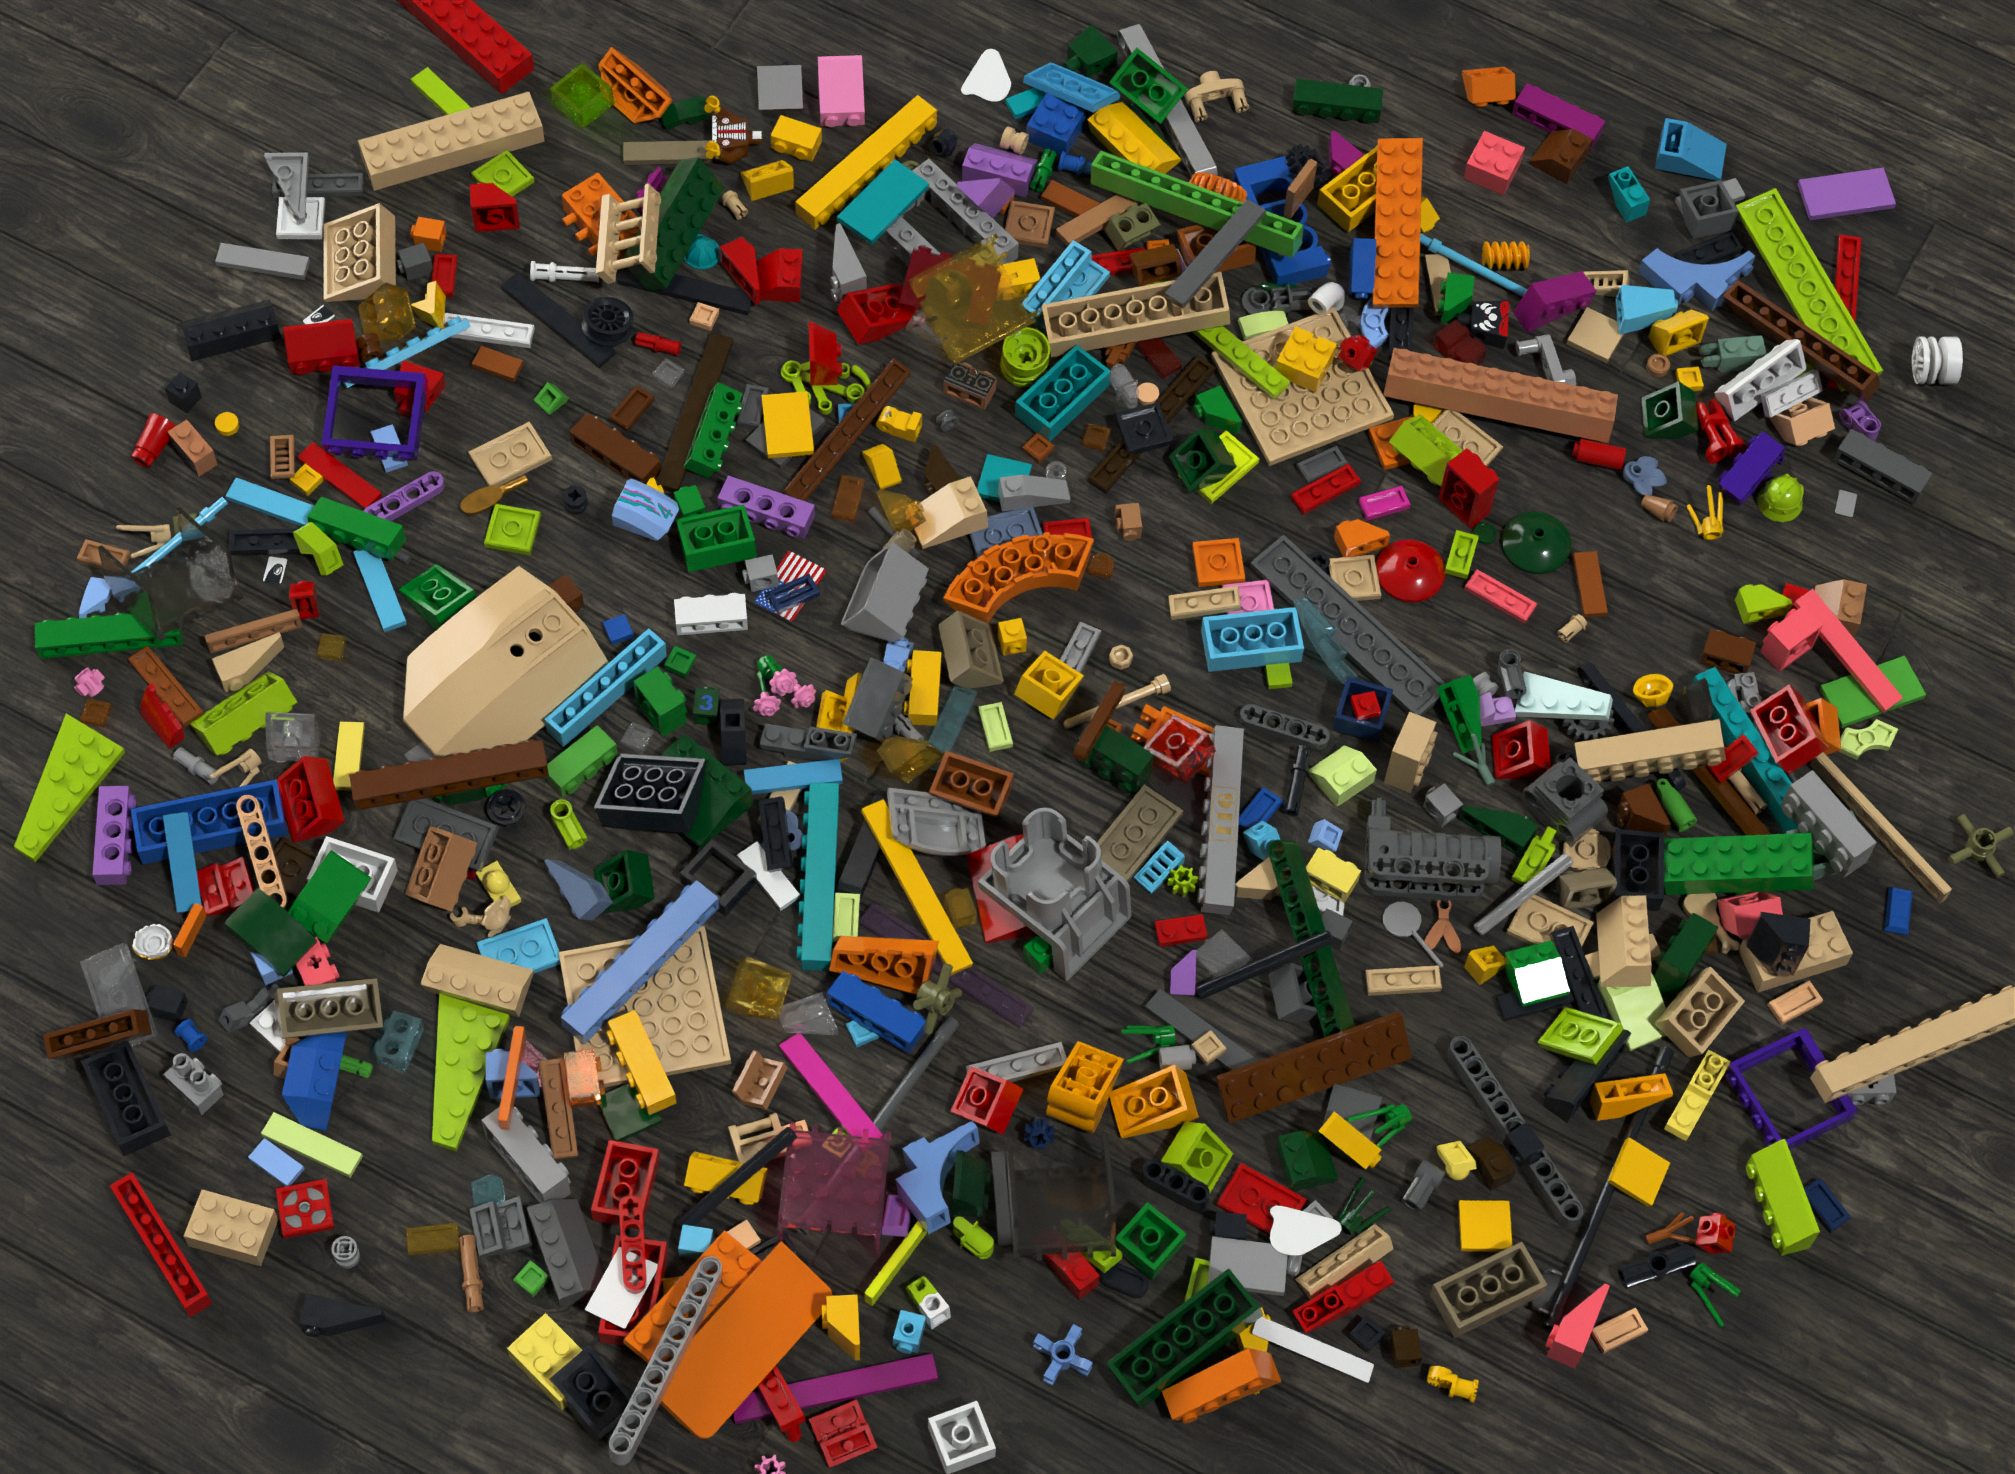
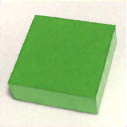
[513,1260,550,1297]

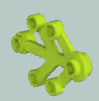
[781,360,864,415]

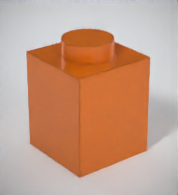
[410,217,447,252]

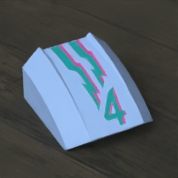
[612,478,679,541]

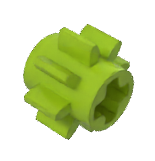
[1167,865,1198,897]

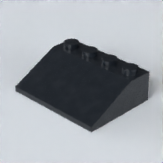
[594,753,707,833]

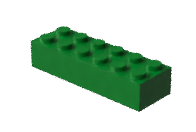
[1664,833,1814,895]

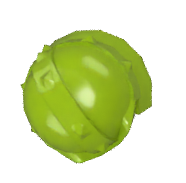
[1757,474,1804,522]

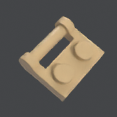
[728,1113,789,1163]

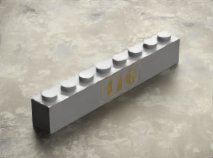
[1197,725,1244,915]

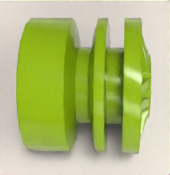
[1000,327,1051,388]

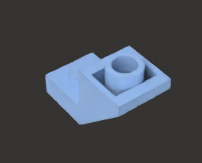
[883,637,914,673]

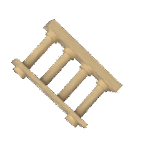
[596,184,661,284]

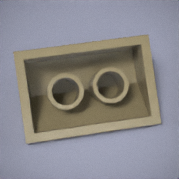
[938,610,1004,689]

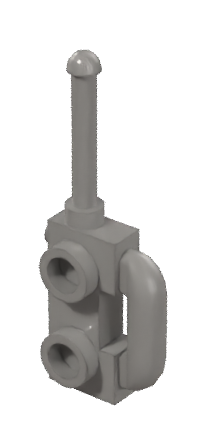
[1727,672,1764,740]

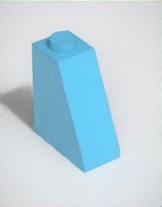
[1615,285,1678,334]

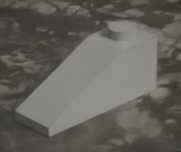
[998,475,1071,511]

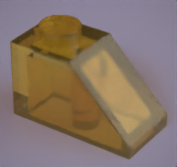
[876,489,926,531]

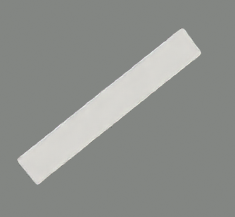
[1252,1317,1374,1383]

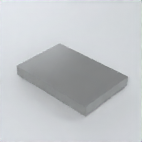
[1208,1236,1287,1296]

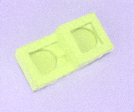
[1237,311,1288,339]

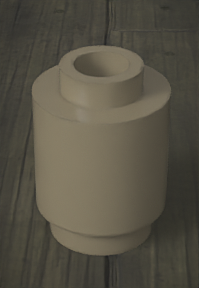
[883,528,917,554]

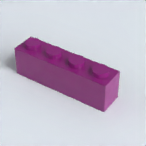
[1512,83,1605,152]

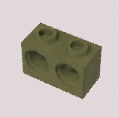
[1104,202,1161,251]

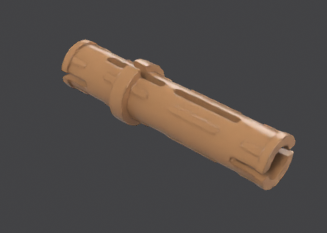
[459,1235,484,1312]

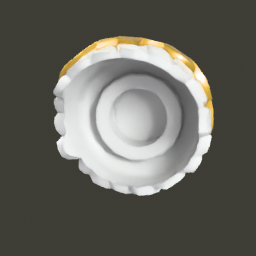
[133,924,173,960]

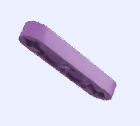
[363,471,444,521]

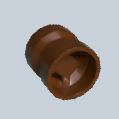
[357,333,384,364]

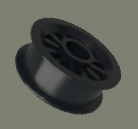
[582,297,633,346]

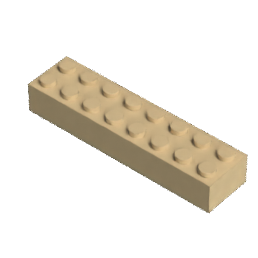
[358,92,545,191]
[1042,272,1230,357]

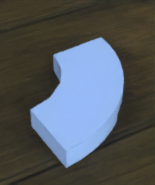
[1360,296,1391,348]

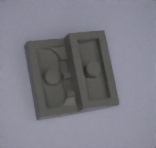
[469,1196,533,1257]

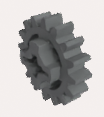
[1562,710,1614,741]

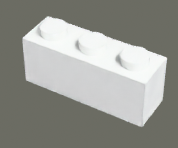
[674,593,748,635]

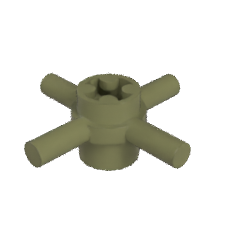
[1948,814,2014,878]
[913,963,962,1034]

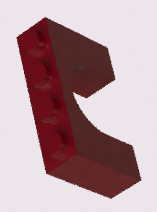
[899,245,1001,326]

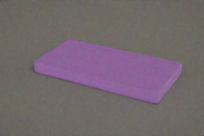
[1798,168,1896,220]

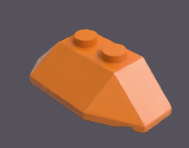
[598,47,673,124]

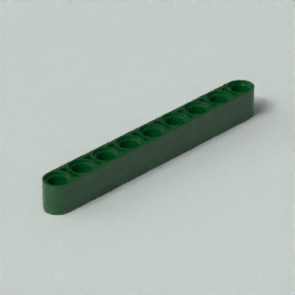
[1268,840,1355,1037]

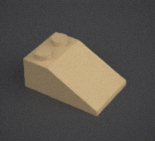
[907,476,988,549]

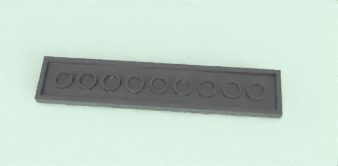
[1250,535,1446,716]

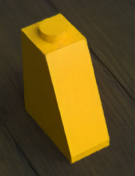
[1319,1111,1382,1169]

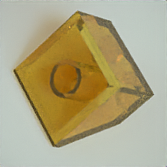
[877,736,945,783]
[725,956,792,1020]

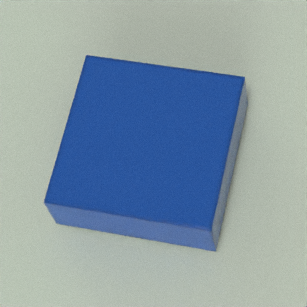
[603,614,634,645]

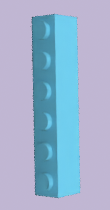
[545,628,667,747]

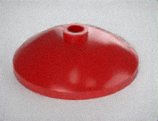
[1376,539,1445,603]

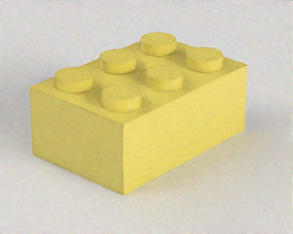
[507,1313,583,1410]

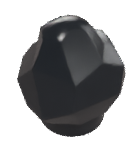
[929,128,958,156]

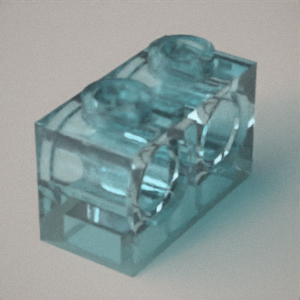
[374,1010,424,1072]

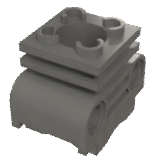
[1521,758,1608,848]

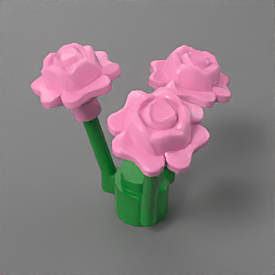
[753,655,816,717]

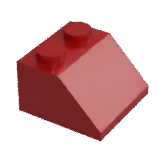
[470,182,520,232]
[757,248,803,302]
[808,322,842,386]
[1492,720,1551,779]
[950,1066,1023,1135]

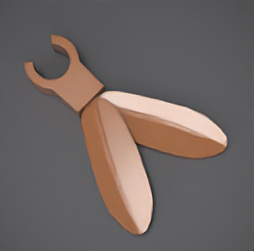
[1424,900,1461,954]

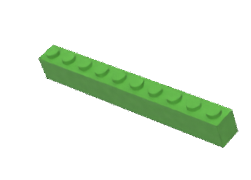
[1091,151,1303,258]

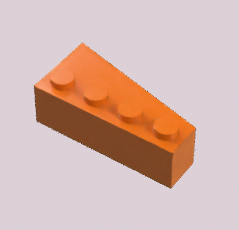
[829,936,939,995]
[1162,1348,1281,1424]

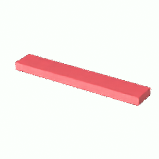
[1793,589,1903,713]

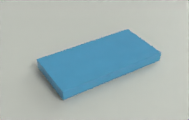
[1023,62,1120,113]

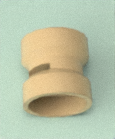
[1000,126,1029,155]

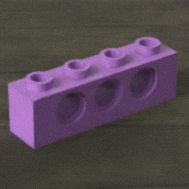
[718,476,815,539]
[93,786,136,885]

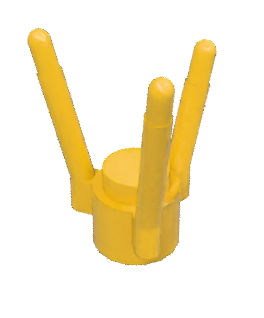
[1687,485,1724,540]

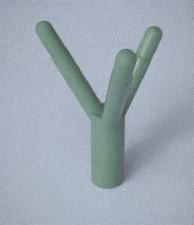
[1453,733,1495,786]

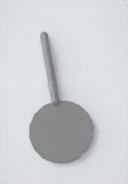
[1383,902,1444,968]

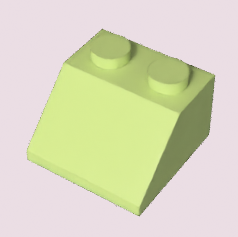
[1308,746,1377,808]

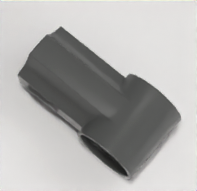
[1497,649,1527,699]
[1401,1159,1446,1212]

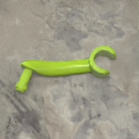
[850,365,872,389]

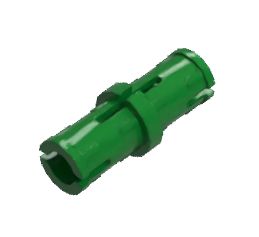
[1030,149,1057,192]

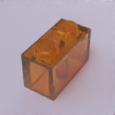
[564,1048,605,1108]

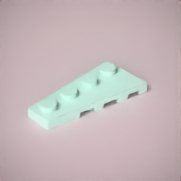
[1515,671,1613,720]

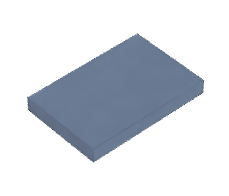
[969,508,1043,558]

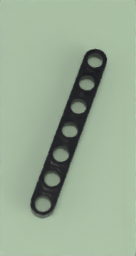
[1577,661,1686,791]

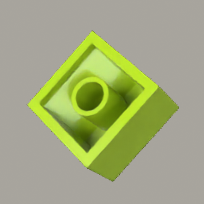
[1161,1121,1233,1192]

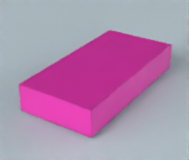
[1358,486,1411,521]

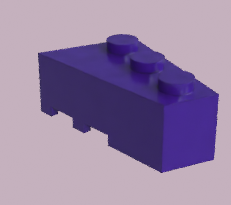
[1718,431,1785,506]

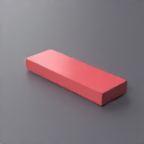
[1464,569,1537,624]

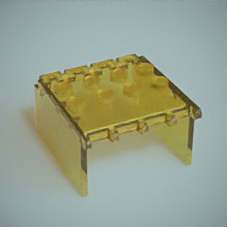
[908,233,1038,364]

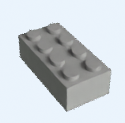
[1781,770,1877,878]
[481,1106,571,1203]

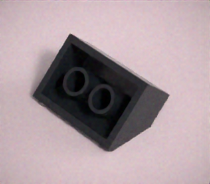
[1746,912,1811,977]

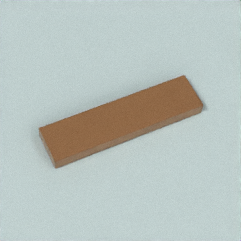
[1056,194,1142,246]
[205,609,302,653]
[539,1058,578,1160]

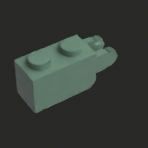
[1698,336,1767,372]

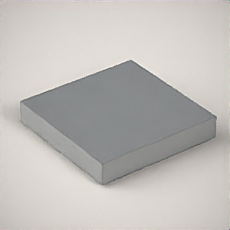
[757,65,803,112]

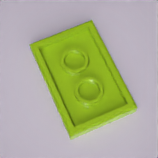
[1537,1007,1624,1065]

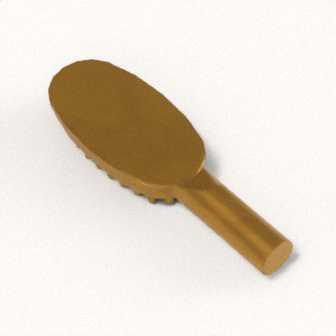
[461,475,528,516]

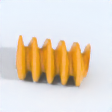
[1482,241,1530,270]

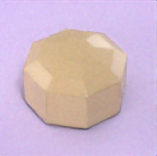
[1109,645,1133,670]

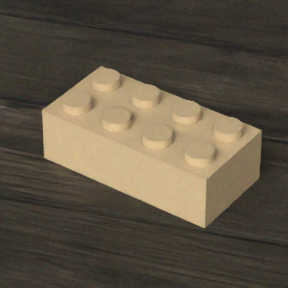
[1738,911,1853,993]

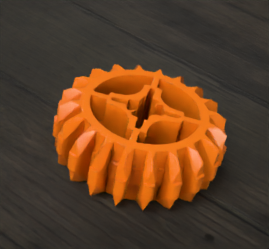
[1189,172,1247,203]

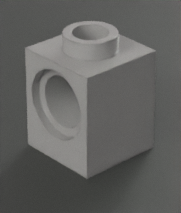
[742,554,779,592]
[1423,783,1463,827]

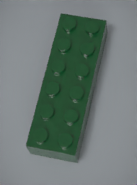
[622,157,725,291]
[1106,1268,1263,1410]

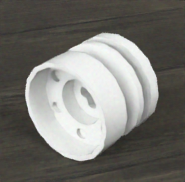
[1912,337,1963,385]

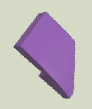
[1170,950,1196,995]

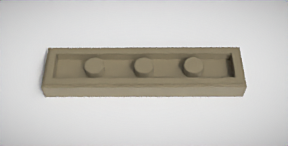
[623,140,713,165]

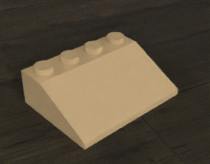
[324,203,396,302]

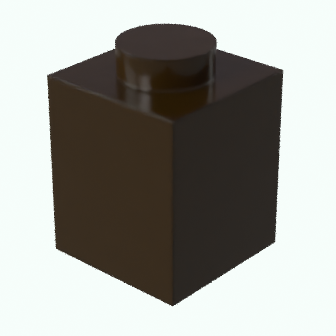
[1389,1326,1422,1368]

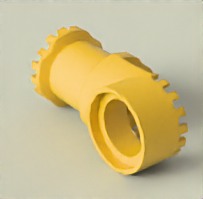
[1427,1366,1479,1403]

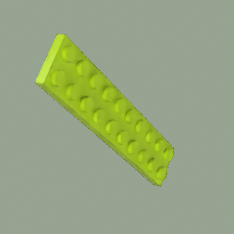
[1736,188,1883,392]

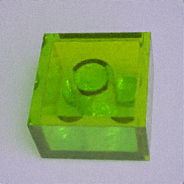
[550,63,615,129]

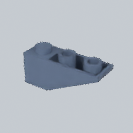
[545,859,613,921]

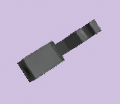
[218,984,280,1033]

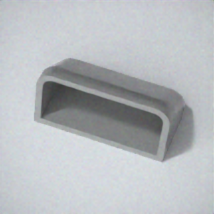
[841,542,929,642]

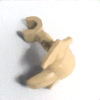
[450,895,511,937]

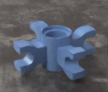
[1033,1324,1093,1386]

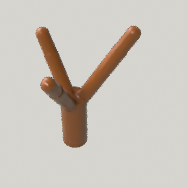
[1645,1212,1697,1245]

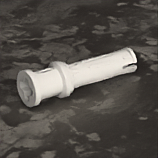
[530,261,599,282]

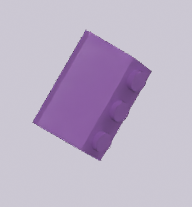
[962,143,1038,197]

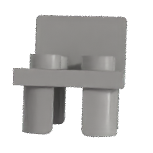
[978,808,1131,981]

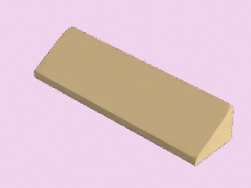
[1295,1224,1393,1300]

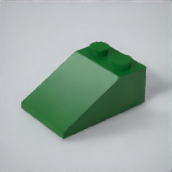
[1109,47,1188,124]
[399,564,477,630]
[288,850,372,944]

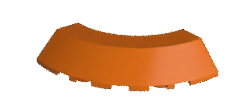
[943,532,1094,624]

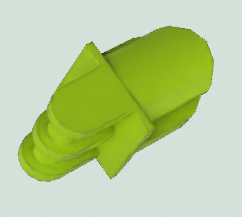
[953,1216,994,1259]

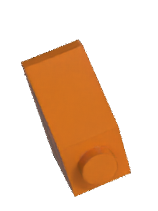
[1334,519,1390,557]

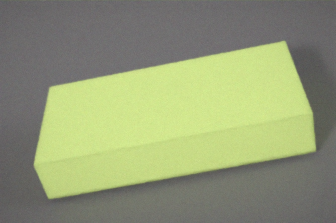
[978,702,1013,752]
[833,893,860,942]

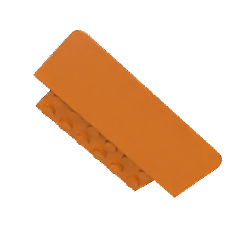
[623,1230,833,1439]

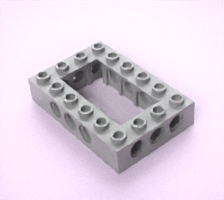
[879,159,1019,308]

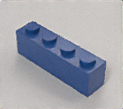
[826,971,926,1054]

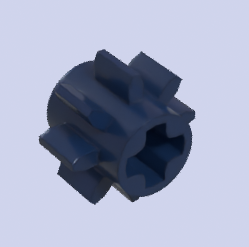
[1024,1117,1055,1150]

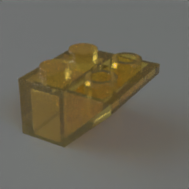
[358,283,416,343]

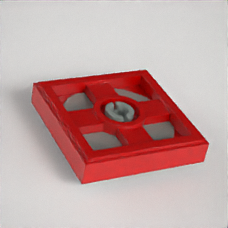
[276,1179,335,1239]

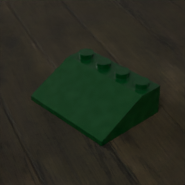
[662,734,754,848]

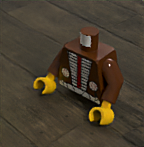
[704,96,762,164]

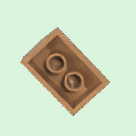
[405,826,478,912]

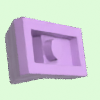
[1480,692,1516,727]

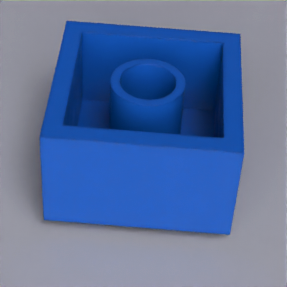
[1026,93,1086,156]

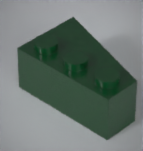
[1654,913,1719,1001]

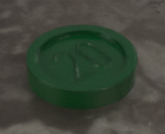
[1474,522,1497,545]

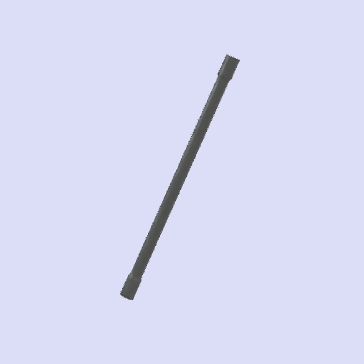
[794,1016,959,1235]

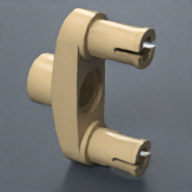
[1184,71,1249,122]

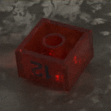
[1143,714,1216,784]

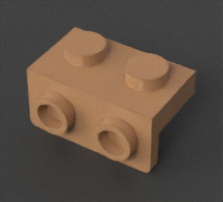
[732,1050,788,1110]

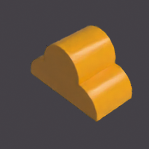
[1046,1041,1124,1134]

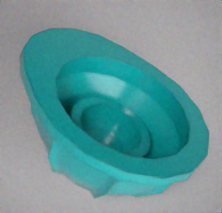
[684,234,720,270]

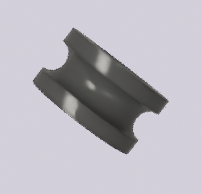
[936,409,959,432]

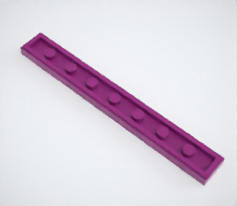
[733,1354,938,1424]

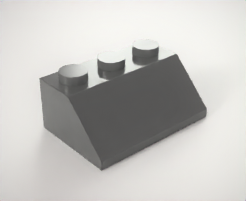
[843,657,913,744]

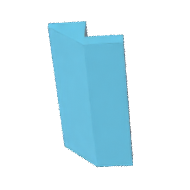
[1020,240,1110,335]

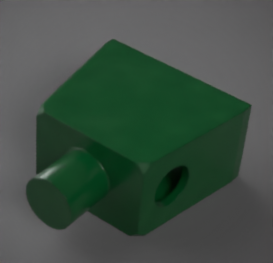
[1063,25,1118,77]

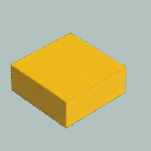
[1675,366,1704,391]
[289,464,323,496]

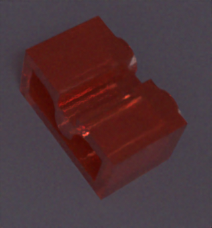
[1434,320,1487,365]

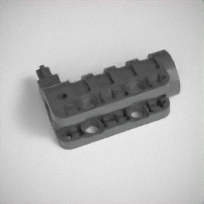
[1364,798,1501,901]

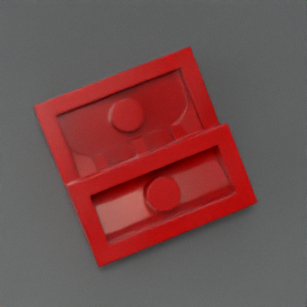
[197,857,255,916]
[808,1399,877,1468]

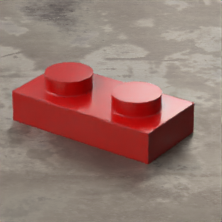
[1154,914,1207,947]

